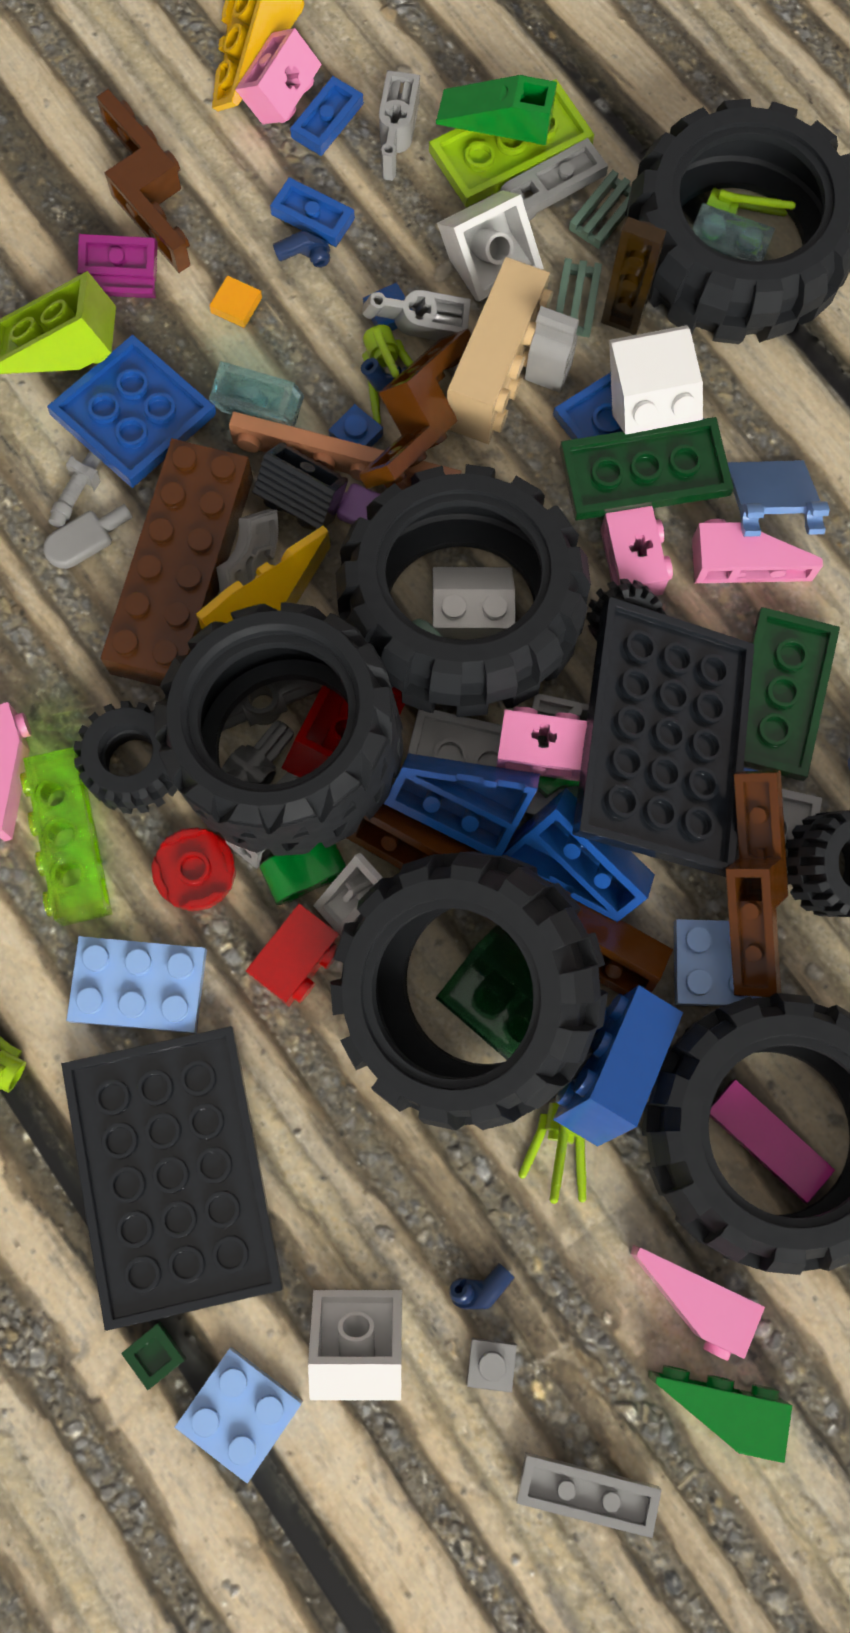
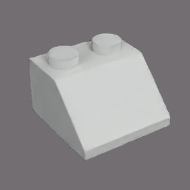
[437,190,544,301]
[609,325,703,435]
[433,567,515,640]
[308,1290,402,1400]

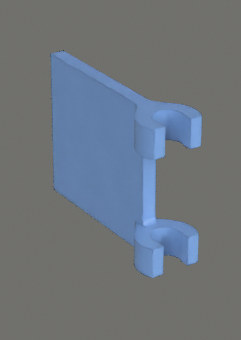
[727,460,830,537]

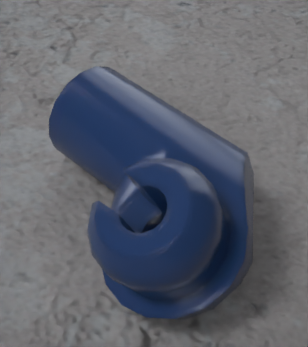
[273,231,331,267]
[361,358,407,392]
[449,1263,515,1309]

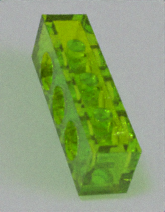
[20,747,113,926]

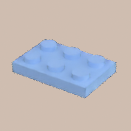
[66,936,207,1034]

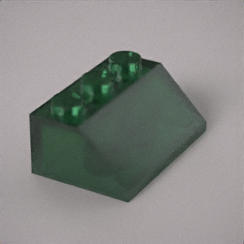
[436,925,534,1060]

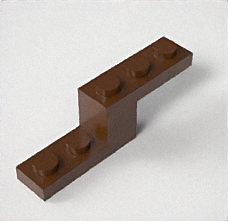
[96,89,191,273]
[359,328,471,489]
[726,770,788,997]

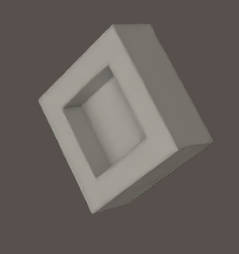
[466,1338,517,1393]

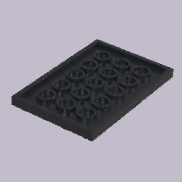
[572,596,754,877]
[61,1026,284,1331]

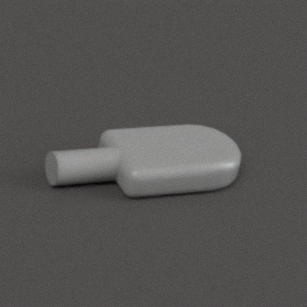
[43,504,133,569]

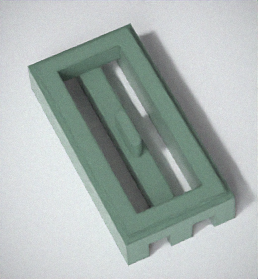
[568,169,631,249]
[556,258,602,338]

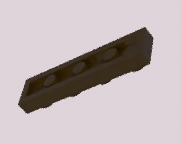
[601,217,667,335]

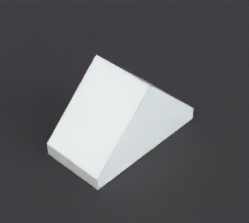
[313,853,383,935]

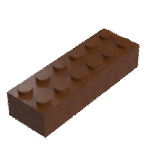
[100,438,253,687]

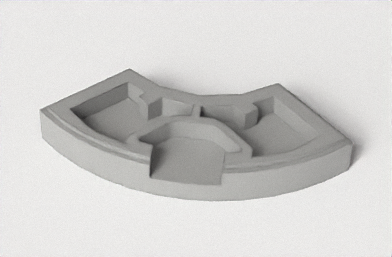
[216,509,278,592]

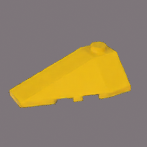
[212,0,304,112]
[196,526,330,630]

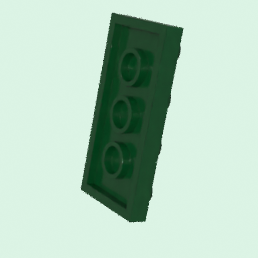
[559,417,734,521]
[744,607,840,781]

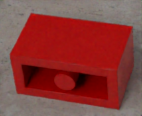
[246,904,340,1007]

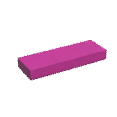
[710,1079,835,1203]

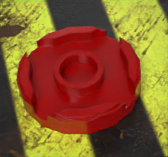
[151,827,236,912]

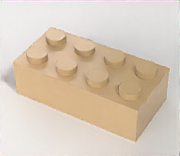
[447,257,553,445]

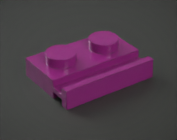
[77,234,158,299]

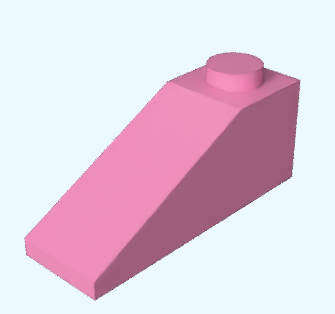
[692,519,823,583]
[0,702,31,842]
[630,1245,765,1361]

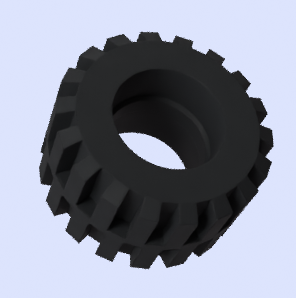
[73,701,178,814]
[785,810,850,917]

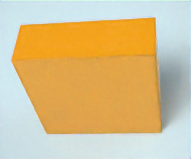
[209,275,262,328]

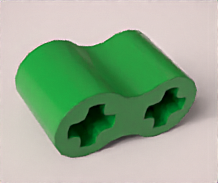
[259,842,346,905]

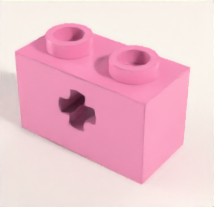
[235,28,322,125]
[601,506,673,596]
[496,707,588,781]

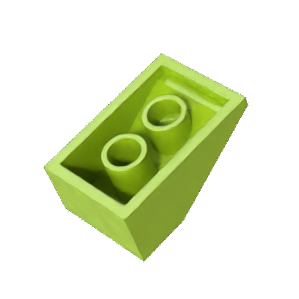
[0,271,116,374]

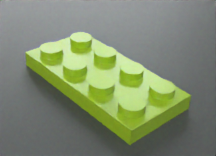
[429,79,595,208]

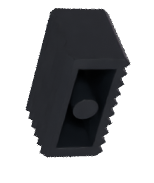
[252,442,349,530]

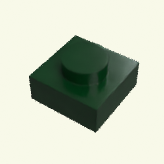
[121,1322,187,1391]

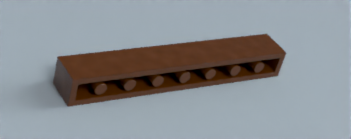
[346,803,673,995]

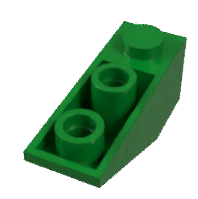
[436,75,557,145]
[648,1365,793,1463]

